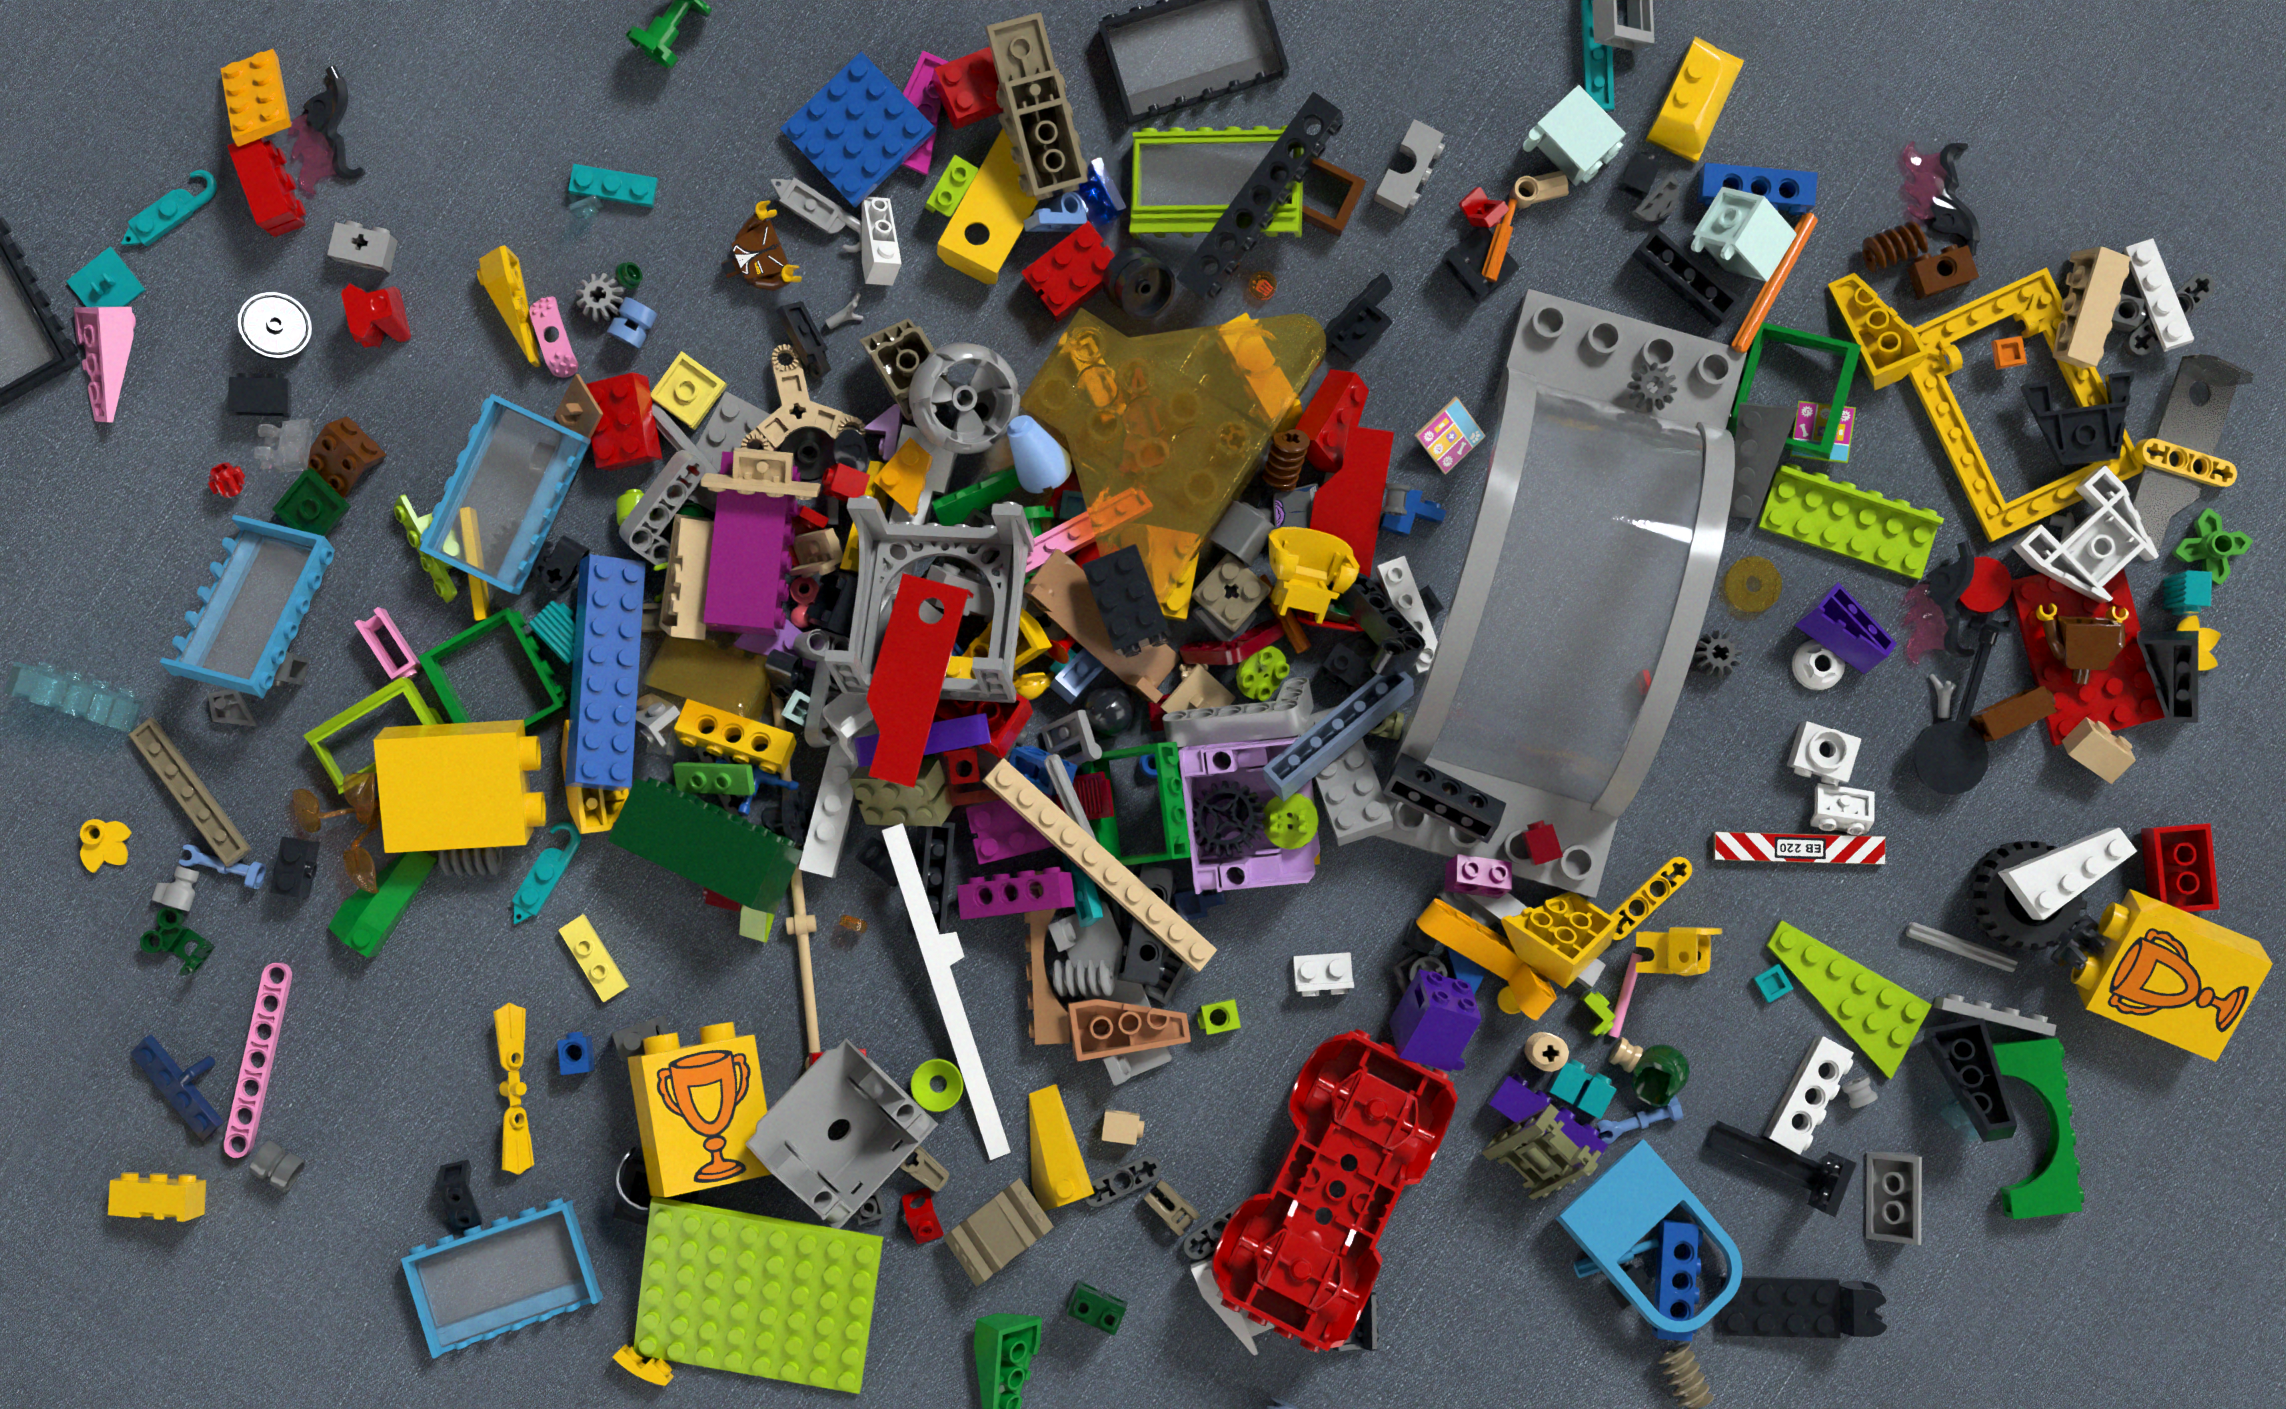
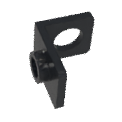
[855,836,899,887]

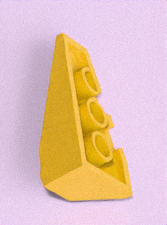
[477,245,541,367]
[1828,273,1928,390]
[1029,1084,1094,1212]

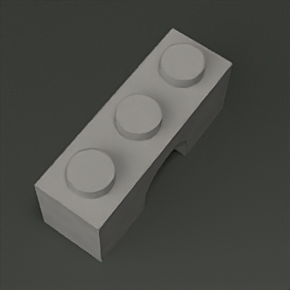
[1374,119,1445,215]

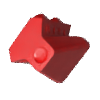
[341,283,411,349]

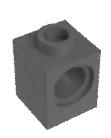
[2111,293,2146,333]

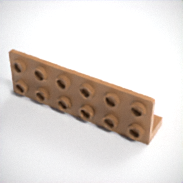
[1023,549,1180,703]

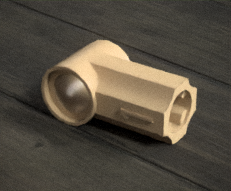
[1509,170,1569,209]

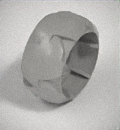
[909,342,1020,454]

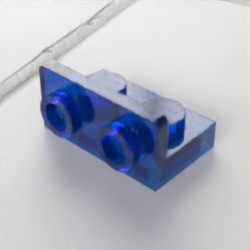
[1073,158,1127,229]

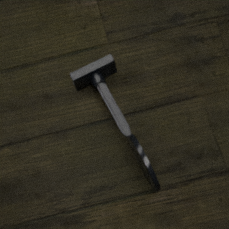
[1913,613,2016,795]

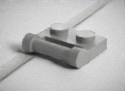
[1041,710,1102,765]

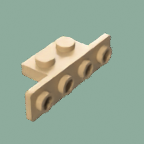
[701,448,821,500]

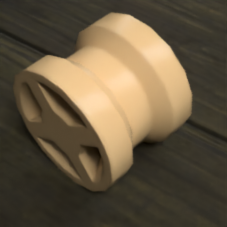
[1609,1037,1643,1073]

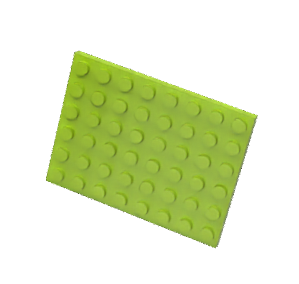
[633,1197,884,1394]

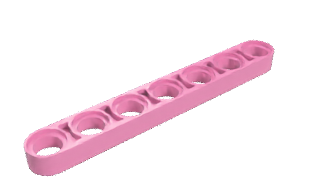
[224,963,292,1158]

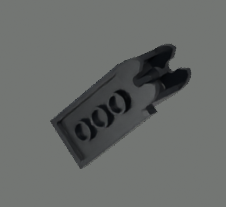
[1721,1276,1887,1338]

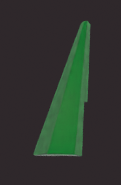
[931,465,1021,527]

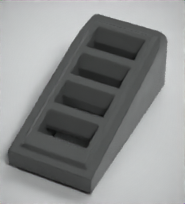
[1143,947,1188,1005]

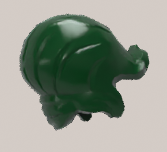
[1631,1044,1690,1108]

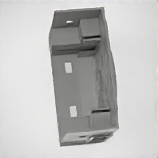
[745,1038,938,1229]

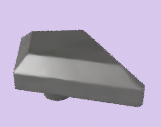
[208,689,258,726]

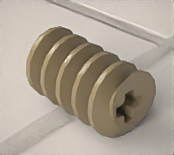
[1658,1343,1714,1409]

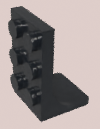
[1082,544,1173,658]

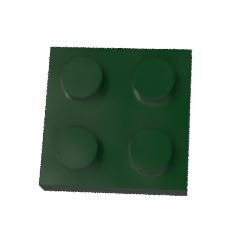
[272,468,352,538]

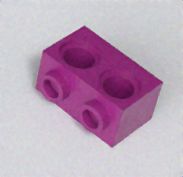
[1445,854,1512,899]

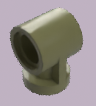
[1367,711,1404,740]

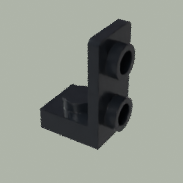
[437,1159,482,1231]

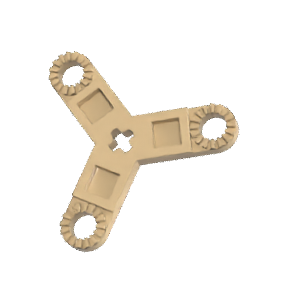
[740,344,866,451]

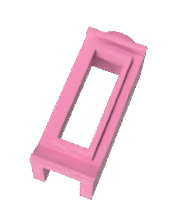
[355,607,422,680]

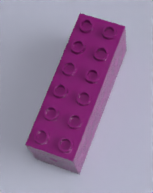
[703,451,801,637]

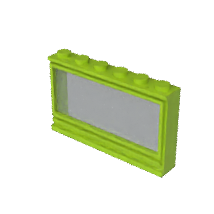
[1129,125,1304,239]

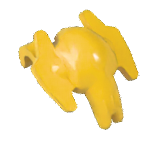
[1012,671,1054,700]

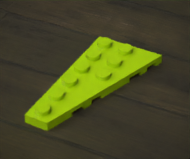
[1766,920,1932,1080]

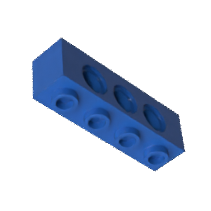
[1697,163,1818,216]
[1652,1219,1703,1341]

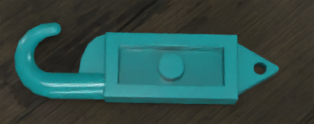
[121,170,217,247]
[512,821,581,924]

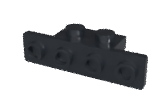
[1304,272,1393,366]

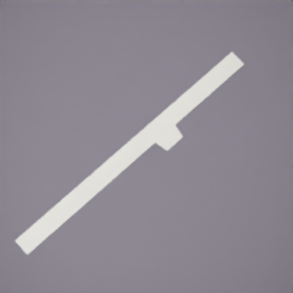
[882,823,1010,1160]

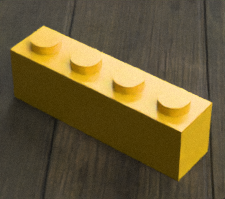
[960,607,1052,671]

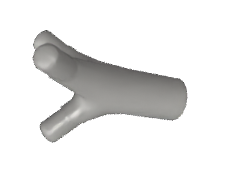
[825,293,863,329]
[1929,674,1956,718]

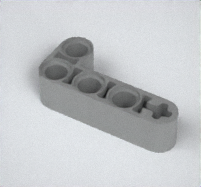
[619,450,705,565]
[794,629,850,748]

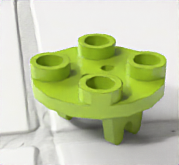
[1235,645,1290,701]
[1261,793,1319,850]

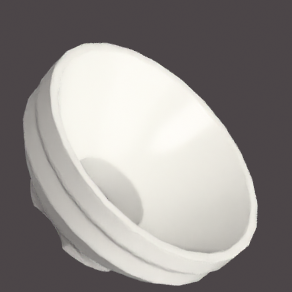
[1792,639,1845,690]

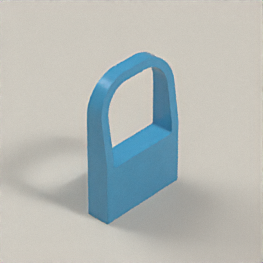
[1555,1139,1742,1333]

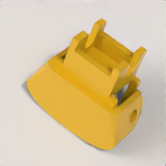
[1268,527,1360,624]
[1636,927,1722,976]

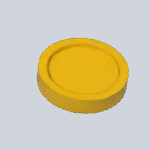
[1497,986,1522,1014]

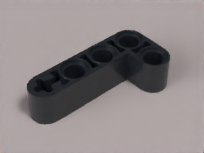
[1338,573,1426,677]

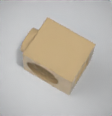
[1102,1109,1145,1145]

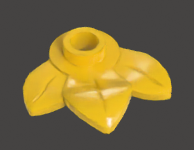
[2176,615,2221,671]
[80,819,132,873]

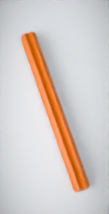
[1731,213,1818,353]

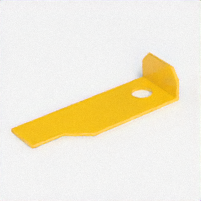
[937,128,1039,284]

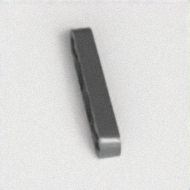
[2124,273,2215,358]

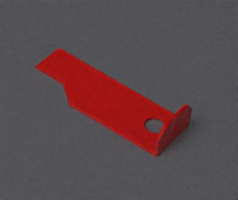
[1296,425,1394,632]
[866,573,974,788]

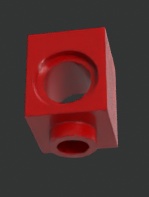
[822,463,870,503]

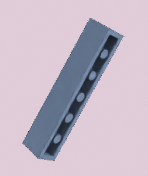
[1262,671,1414,801]

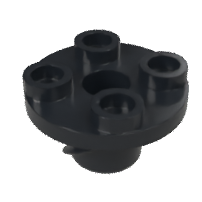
[761,789,810,847]

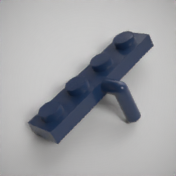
[130,1034,224,1141]

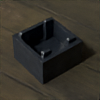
[806,570,858,639]

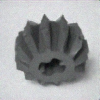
[1627,362,1678,412]
[1693,629,1743,678]

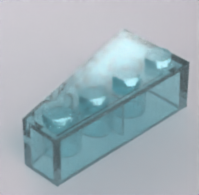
[3,660,145,732]

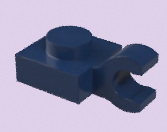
[1174,890,1226,921]

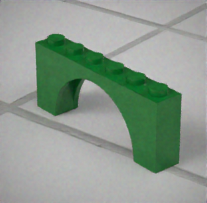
[1992,1036,2084,1219]

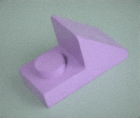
[864,404,903,463]

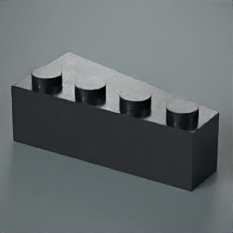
[1922,1018,2018,1143]

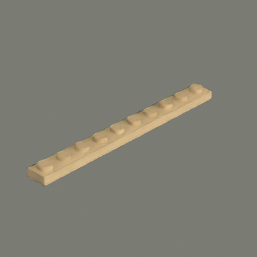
[982,758,1217,973]

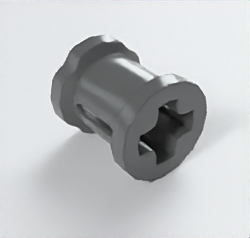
[1381,483,1411,516]

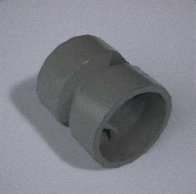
[249,1140,306,1193]

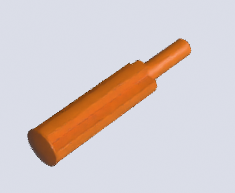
[1481,198,1517,283]
[1259,574,1311,654]

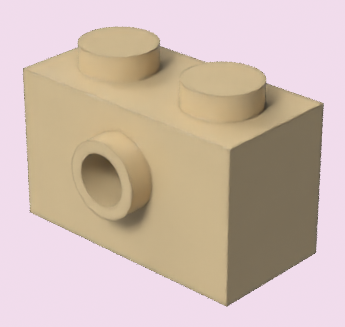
[2062,717,2136,784]

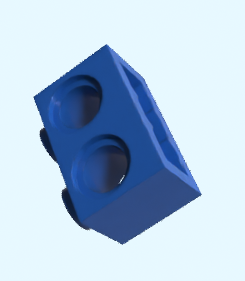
[1009,745,1077,795]

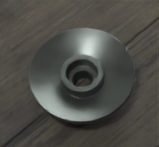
[780,426,836,479]

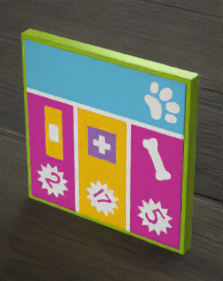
[1790,401,1856,464]

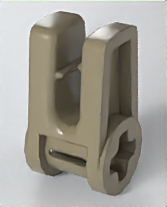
[900,1145,950,1192]
[1143,1178,1201,1237]

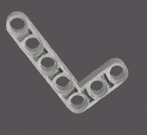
[1162,677,1314,747]

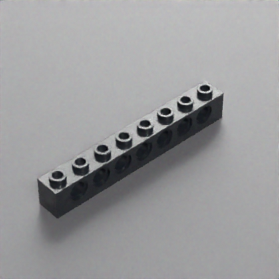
[1176,91,1344,303]

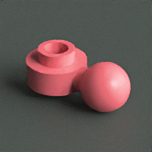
[790,576,819,628]

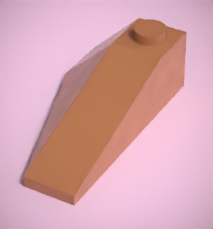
[1068,999,1191,1061]

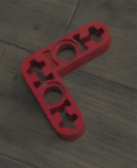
[1179,618,1285,665]

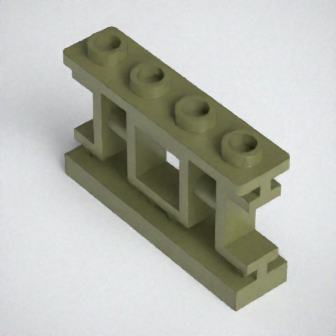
[1482,1104,1601,1200]

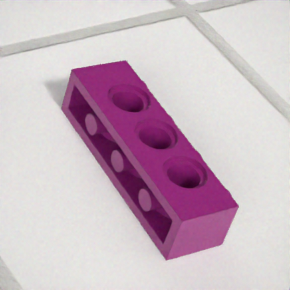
[957,867,1075,920]

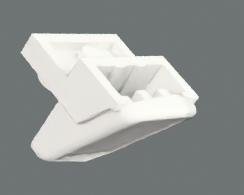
[823,693,880,764]

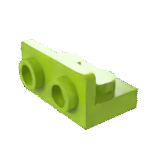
[924,155,978,217]

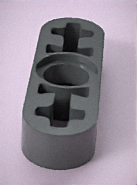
[1084,1155,1161,1207]
[1184,1199,1246,1259]

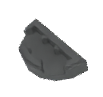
[1631,173,1679,222]

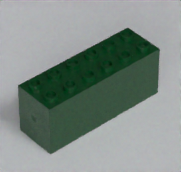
[608,777,803,915]

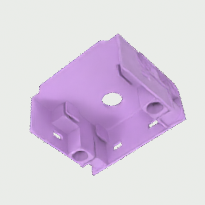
[1178,735,1320,894]

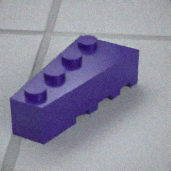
[1486,1073,1608,1163]

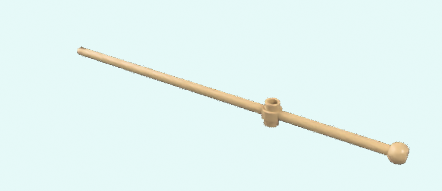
[770,686,821,1070]

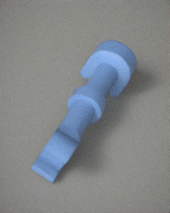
[179,845,266,889]
[1597,1095,1683,1144]

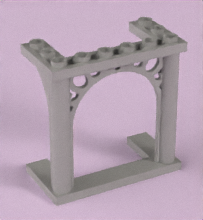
[824,495,1035,703]

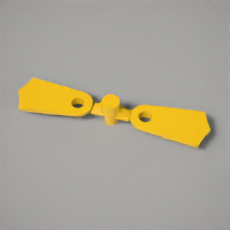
[493,1003,534,1175]

